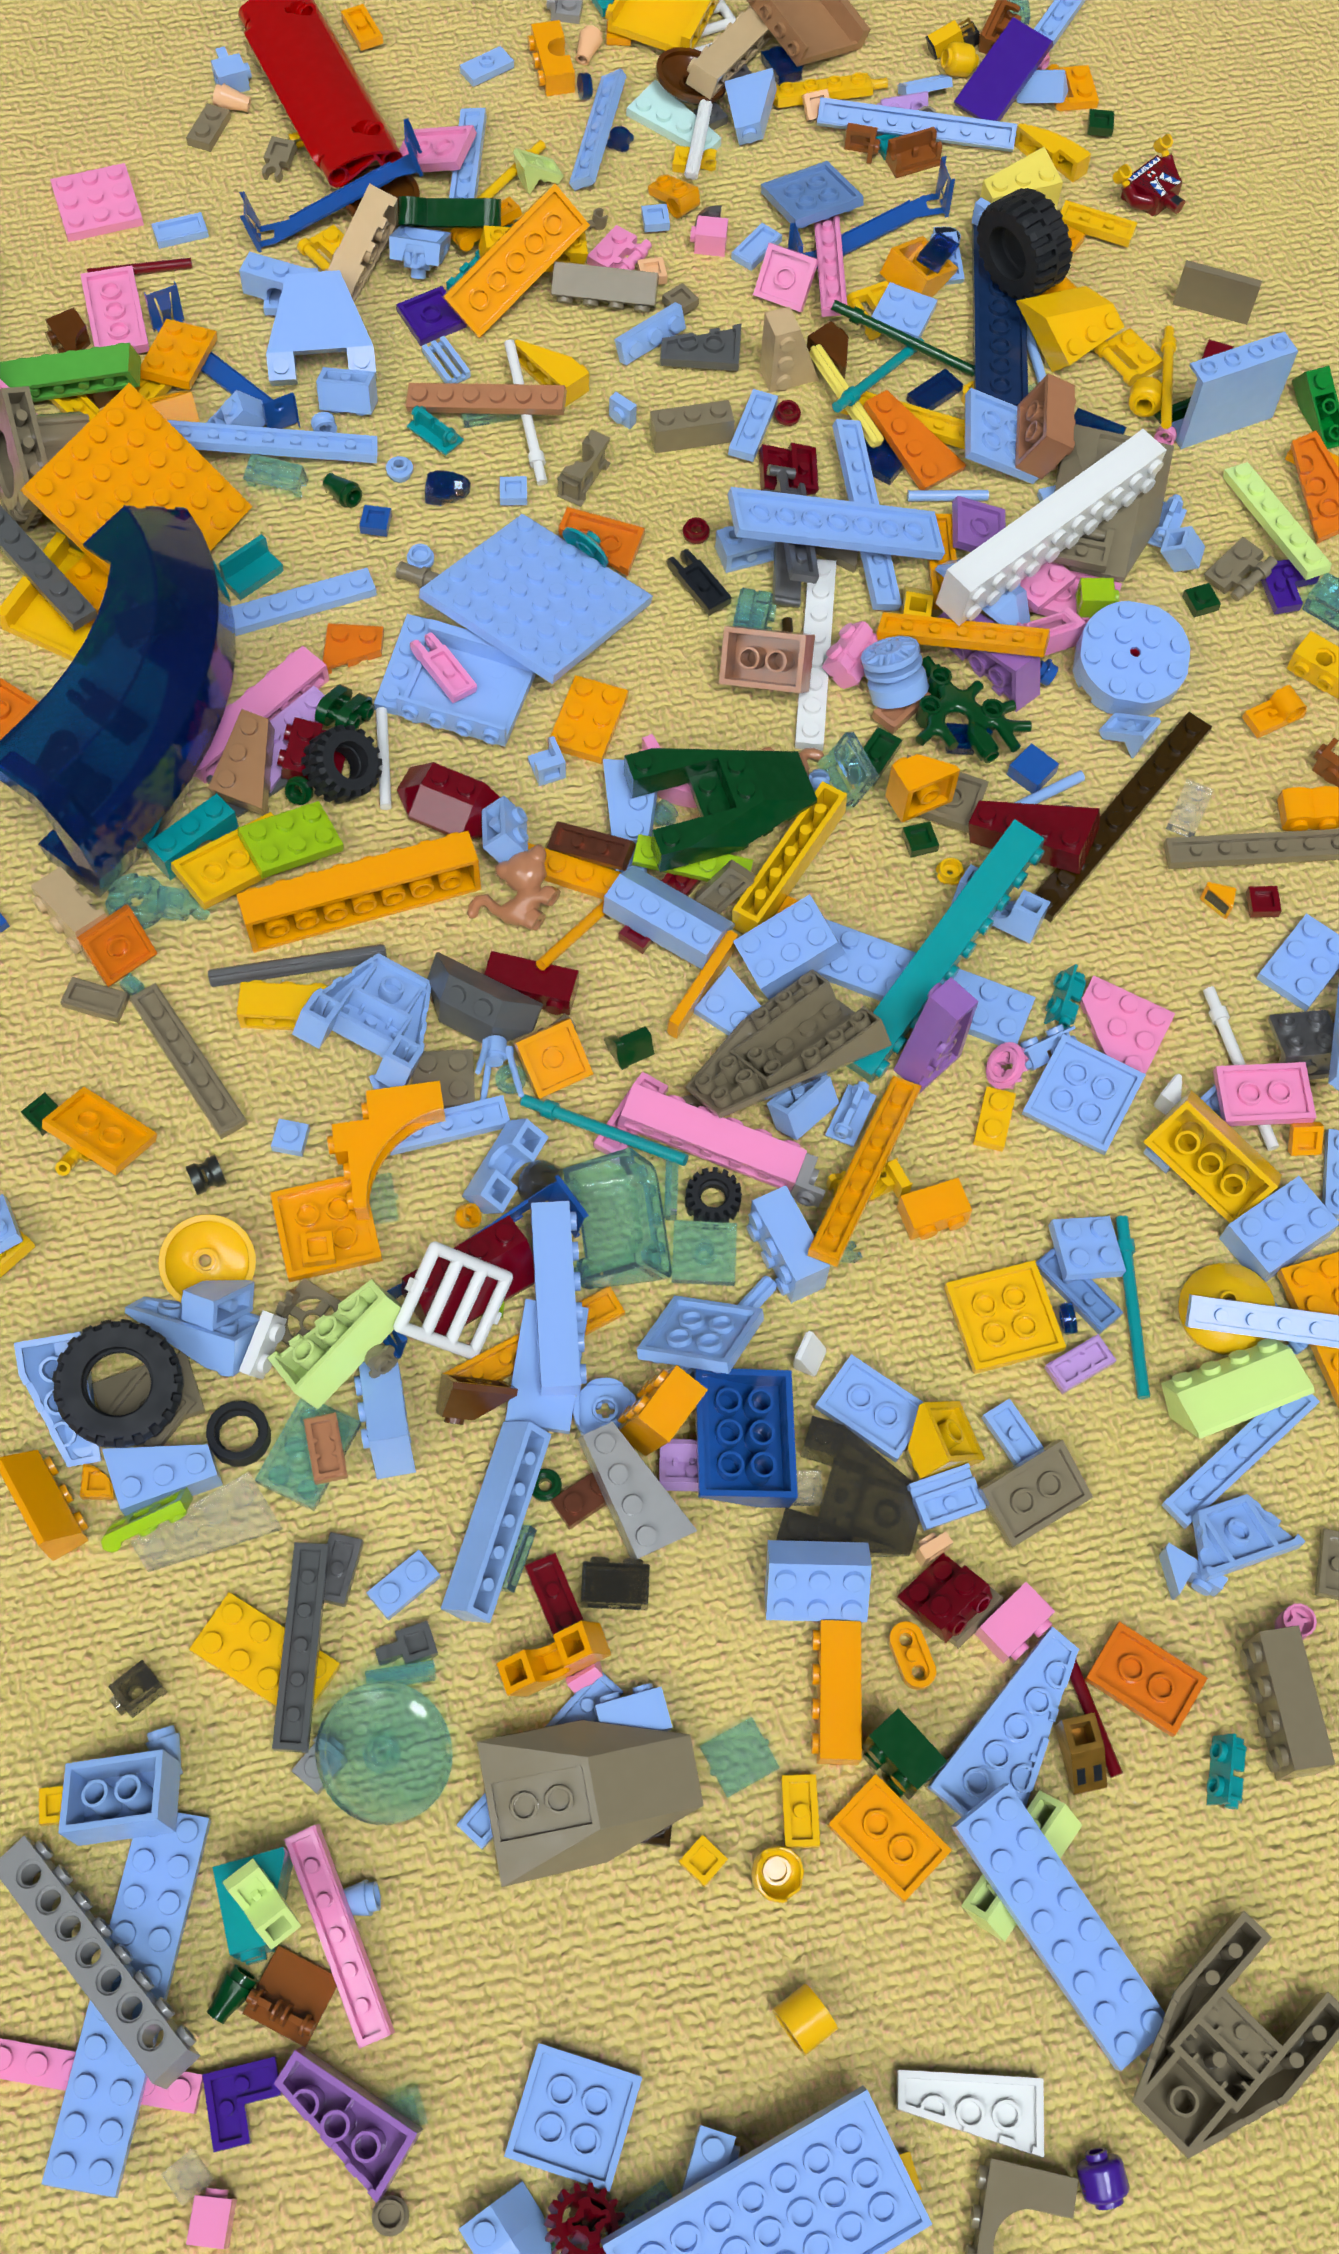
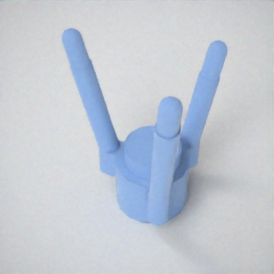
[475,1035,524,1100]

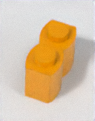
[1277,786,1339,831]

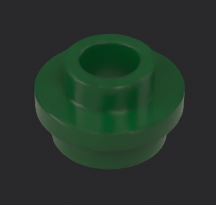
[285,776,313,805]
[532,1469,562,1502]

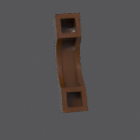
[45,307,122,409]

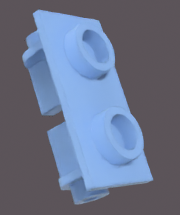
[1148,494,1187,548]
[1020,1024,1077,1071]
[825,1081,877,1147]

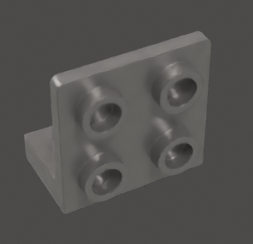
[1268,1010,1334,1080]

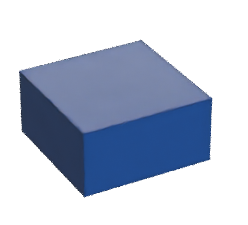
[1007,743,1059,794]

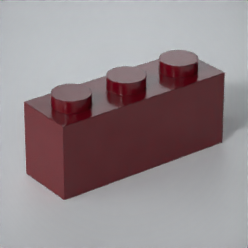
[484,951,579,1015]

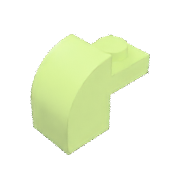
[223,1859,301,1950]

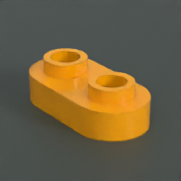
[888,1621,936,1690]

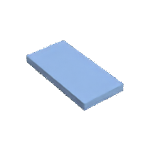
[505,1299,589,1434]

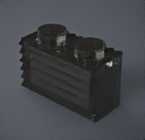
[581,1557,650,1611]

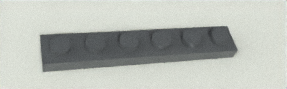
[0,505,98,631]
[272,1542,330,1753]

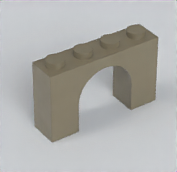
[965,2158,1079,2254]

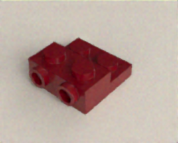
[277,717,345,780]
[897,1553,993,1643]

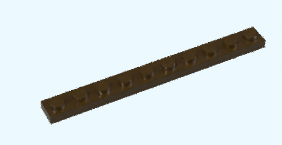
[1035,712,1212,923]

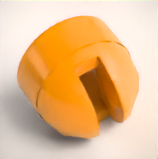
[454,1203,482,1229]

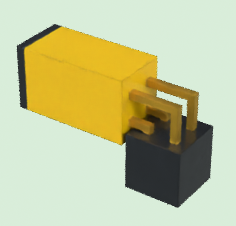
[925,18,980,60]

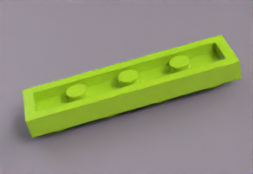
[632,834,753,891]

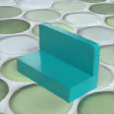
[219,534,284,601]

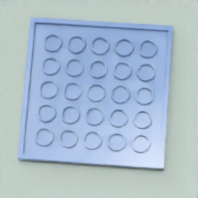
[419,514,653,684]

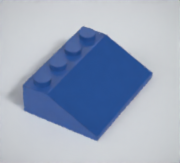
[694,1369,798,1508]

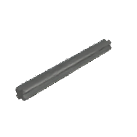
[208,944,387,987]

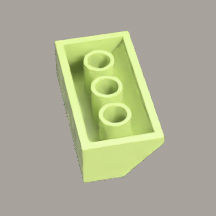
[1161,1338,1315,1439]

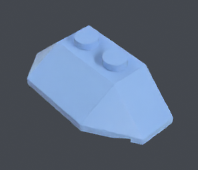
[935,559,1031,626]

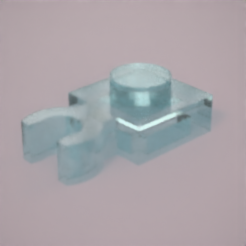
[157,885,210,921]

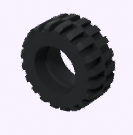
[977,188,1073,300]
[52,1319,184,1448]

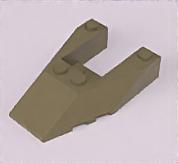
[1131,1911,1339,2159]

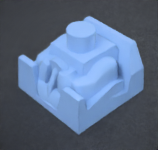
[389,225,451,279]

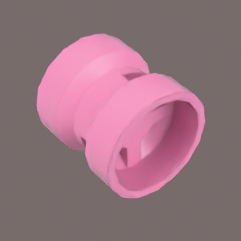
[1274,1604,1317,1640]

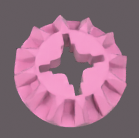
[986,1042,1029,1090]

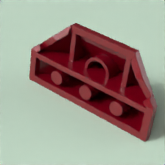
[397,762,501,839]

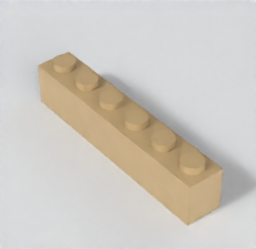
[686,4,773,100]

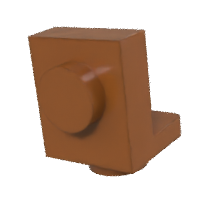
[844,123,881,164]
[1312,738,1339,787]

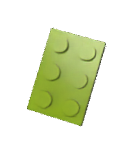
[238,801,344,879]

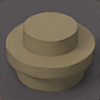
[372,2195,409,2236]

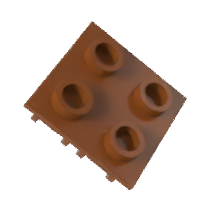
[242,1945,337,2048]

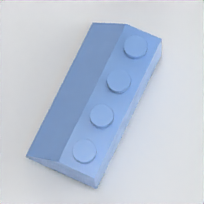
[603,866,735,969]

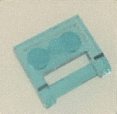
[818,732,879,810]

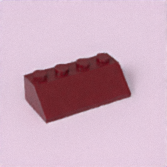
[401,1215,535,1336]

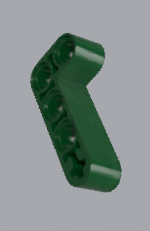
[398,196,501,228]

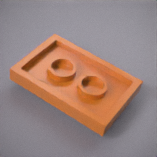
[1084,1621,1208,1738]

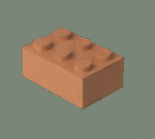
[1015,373,1076,479]
[719,626,815,693]

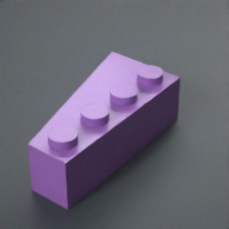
[937,612,1040,712]
[894,977,979,1094]
[274,2046,423,2203]

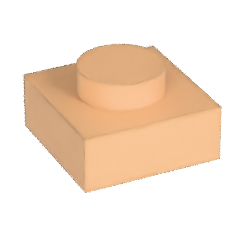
[802,89,829,121]
[637,257,667,285]
[914,1531,953,1567]

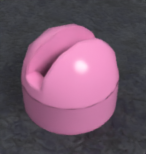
[1154,426,1177,445]

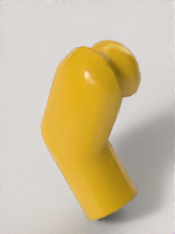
[55,1147,90,1176]

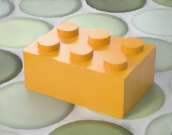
[617,1365,708,1456]

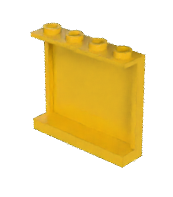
[605,0,720,51]
[0,532,136,668]

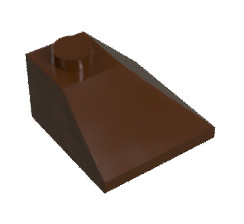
[436,1374,518,1425]

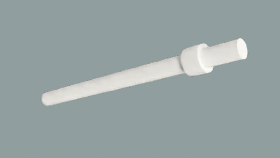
[504,339,548,486]
[1203,986,1279,1151]

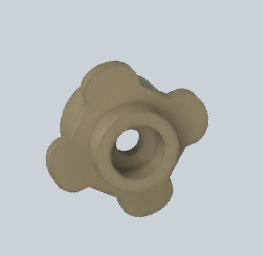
[365,1344,398,1378]

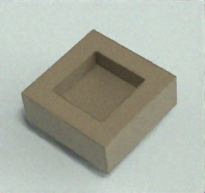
[662,283,699,315]

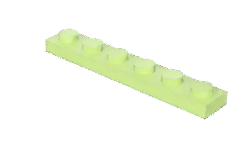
[1223,462,1332,580]

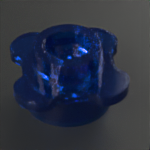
[606,126,634,152]

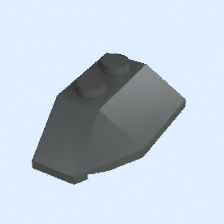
[427,952,543,1043]

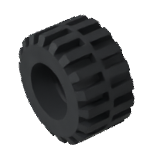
[301,724,383,804]

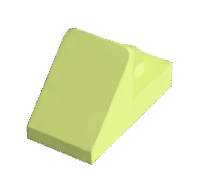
[513,148,564,194]

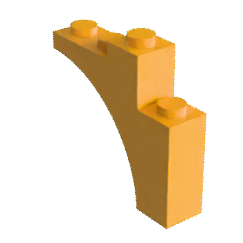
[327,1081,446,1220]

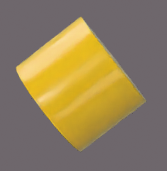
[772,1983,838,2056]

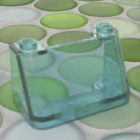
[563,1147,672,1290]

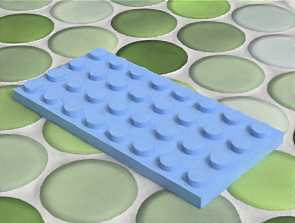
[600,2085,932,2254]

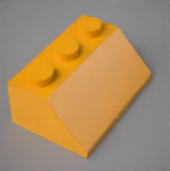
[0,1449,89,1561]

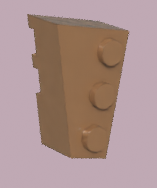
[208,709,275,816]

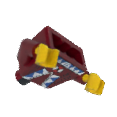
[1112,134,1185,216]

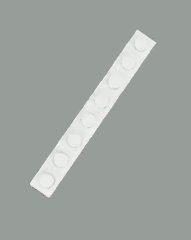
[795,559,836,751]

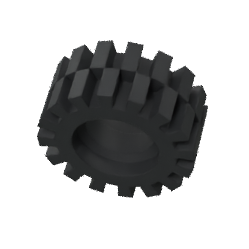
[685,1167,742,1228]

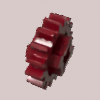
[543,2182,625,2254]

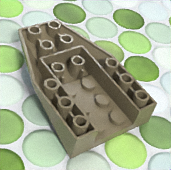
[1054,424,1174,582]
[686,969,892,1118]
[477,1720,704,1887]

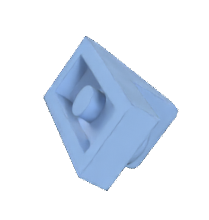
[1099,712,1161,758]
[1159,1543,1228,1600]

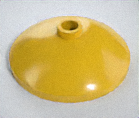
[158,1214,256,1303]
[1178,1263,1275,1355]

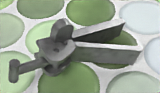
[763,464,819,608]

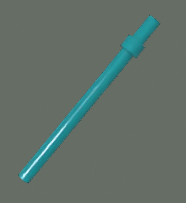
[832,338,924,413]
[521,1094,689,1166]
[1116,1215,1150,1399]

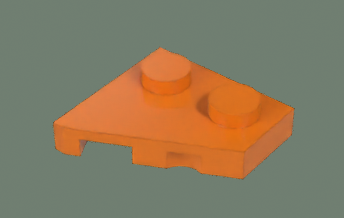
[323,623,384,674]

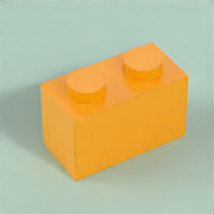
[897,1177,972,1240]

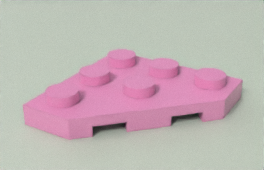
[1080,975,1175,1074]

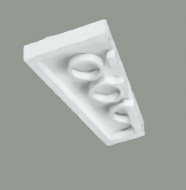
[896,2070,1044,2158]

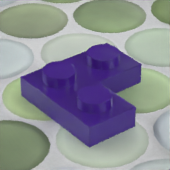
[1260,559,1320,615]
[202,2057,283,2152]

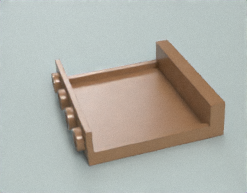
[747,0,871,67]

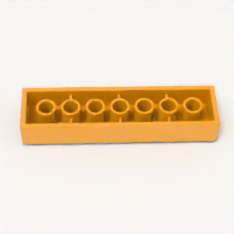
[236,831,481,953]

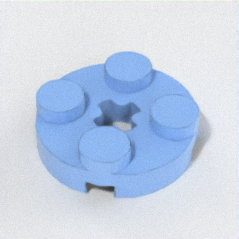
[573,1378,636,1435]

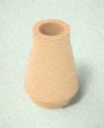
[575,25,603,65]
[213,83,251,112]

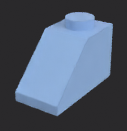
[181,1280,255,1331]

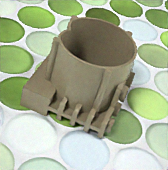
[0,386,89,532]

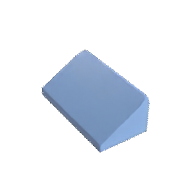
[1016,70,1068,103]

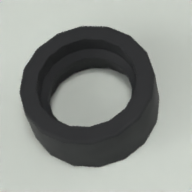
[206,1401,271,1467]

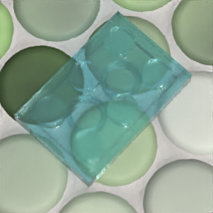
[255,1398,361,1511]

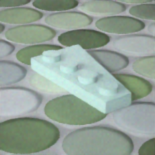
[626,79,721,152]

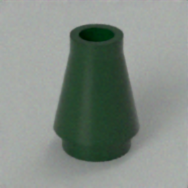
[323,473,362,508]
[207,1964,258,2024]

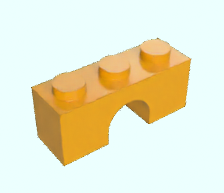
[527,20,575,97]
[496,1620,611,1697]

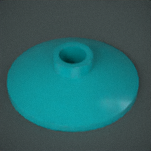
[562,527,608,568]

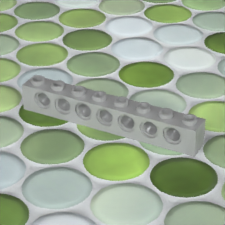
[0,1836,200,2089]

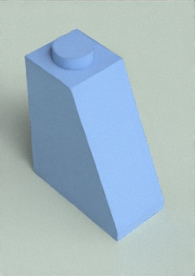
[724,68,777,146]

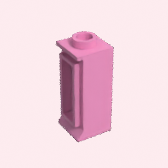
[1016,607,1086,656]

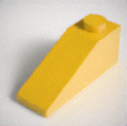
[515,339,590,407]

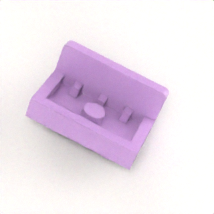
[659,1439,698,1491]

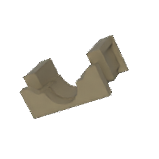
[557,429,611,507]

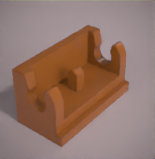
[978,0,1022,54]
[886,127,942,178]

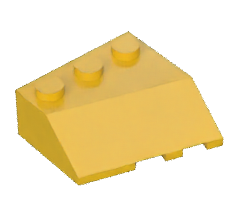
[1016,286,1125,372]

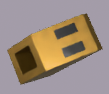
[1054,1712,1107,1795]

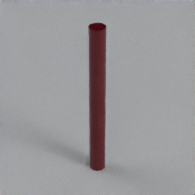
[87,257,193,275]
[1070,1660,1123,1778]

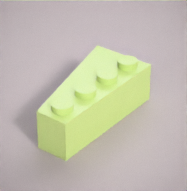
[267,1279,402,1410]

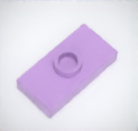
[1044,1334,1116,1394]

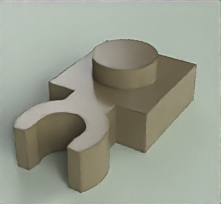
[262,136,297,183]

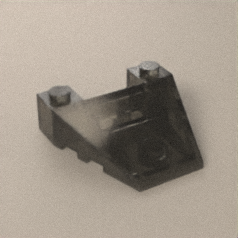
[776,1416,919,1557]

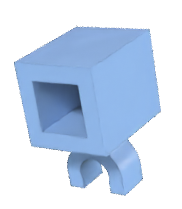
[211,46,252,92]

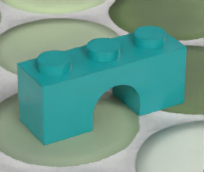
[146,793,239,881]

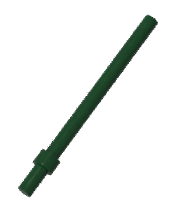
[831,300,974,377]

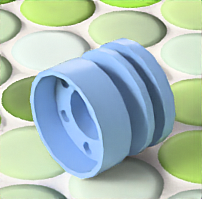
[860,636,929,709]

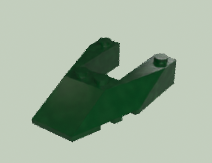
[624,748,817,872]

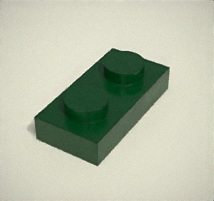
[849,727,902,787]

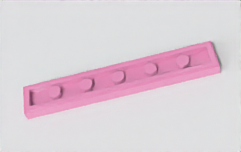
[814,214,847,317]
[284,1824,395,2049]

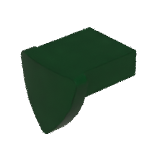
[604,1026,655,1070]

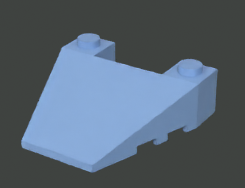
[266,270,377,386]
[292,953,431,1087]

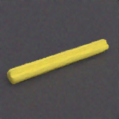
[809,344,884,448]

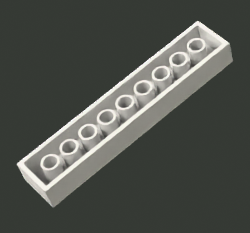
[936,429,1167,626]

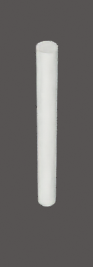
[376,707,392,810]

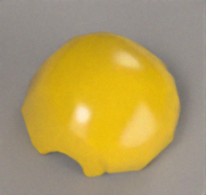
[751,1845,804,1903]

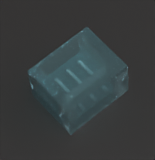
[119,973,145,996]

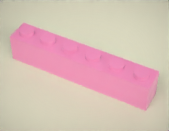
[177,646,329,784]
[618,1083,807,1192]

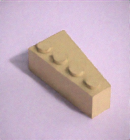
[324,183,398,302]

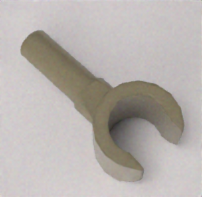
[585,208,608,231]

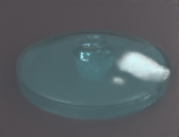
[315,1681,453,1825]

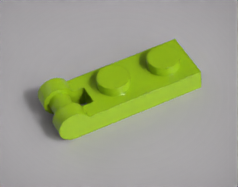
[101,1487,193,1553]

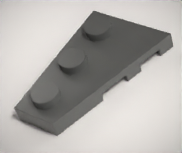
[660,323,742,371]

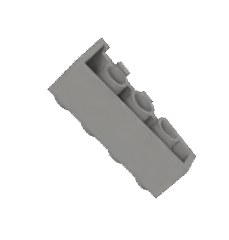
[577,1422,697,1560]

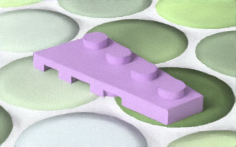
[269,686,325,793]

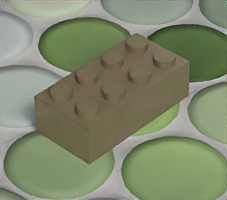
[1240,1625,1335,1781]

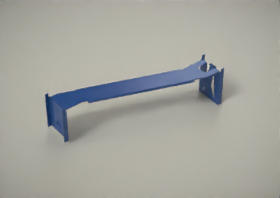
[239,118,424,253]
[788,156,955,269]
[144,281,300,429]
[383,1175,589,1359]

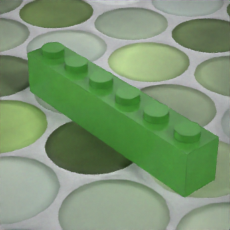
[0,343,141,402]

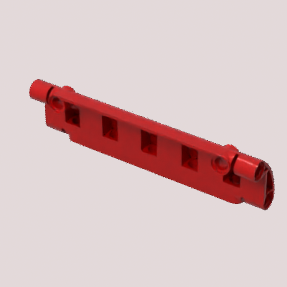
[238,0,403,188]

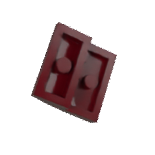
[759,442,819,495]

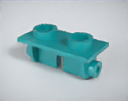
[407,406,464,456]
[1044,964,1087,1028]
[1207,1733,1247,1810]

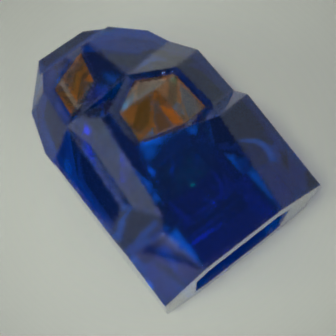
[425,470,471,506]

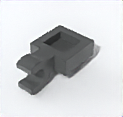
[375,1621,438,1667]

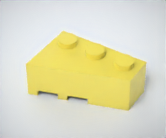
[980,147,1063,206]

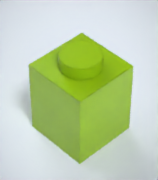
[1075,578,1119,618]

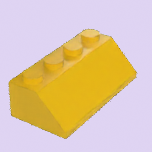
[1143,1090,1282,1223]

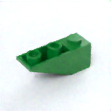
[1292,366,1339,449]

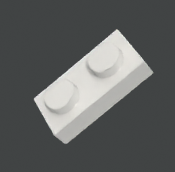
[239,1310,287,1379]

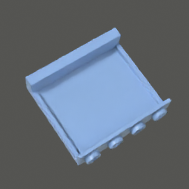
[1172,331,1298,449]
[396,619,536,747]

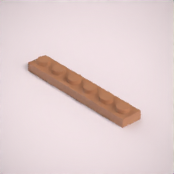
[406,383,567,415]

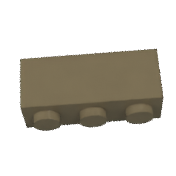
[650,400,735,453]

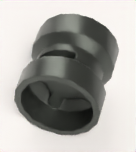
[186,1155,227,1195]

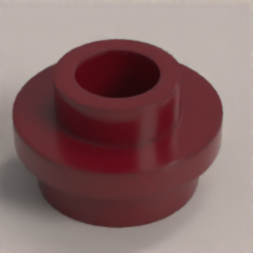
[774,400,801,426]
[683,517,710,544]

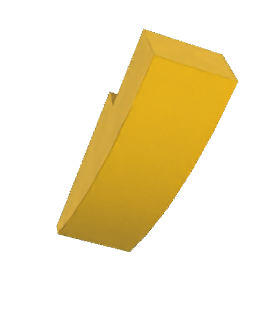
[1014,123,1091,182]

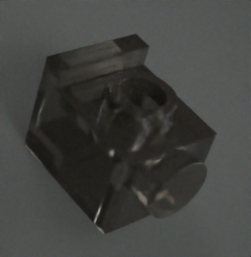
[108,1660,168,1718]

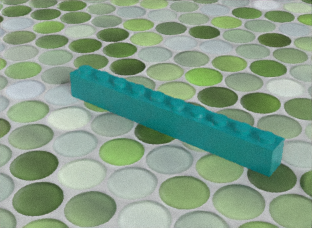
[847,819,1045,1083]

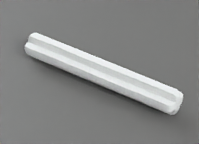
[684,99,713,180]

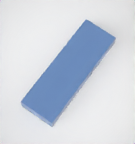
[1036,1248,1123,1335]

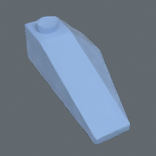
[125,1297,260,1377]
[14,1331,102,1467]
[459,2181,551,2254]

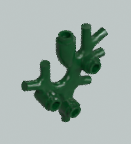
[915,656,1032,763]

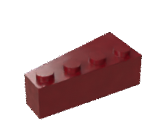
[968,800,1100,874]

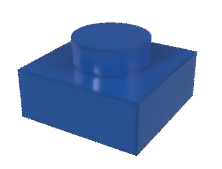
[359,505,392,537]

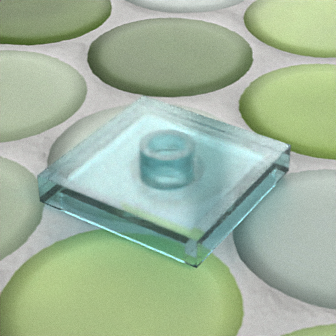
[671,1220,737,1286]

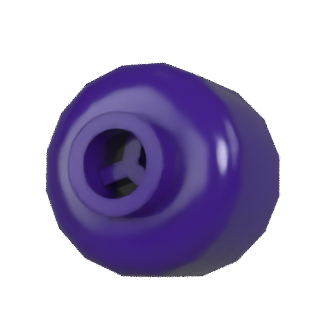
[1076,2147,1130,2210]

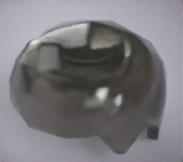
[517,1159,563,1201]

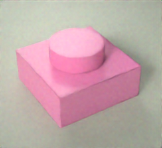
[566,1661,603,1693]

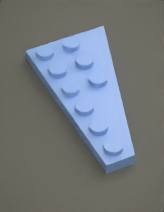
[927,1627,1079,1817]

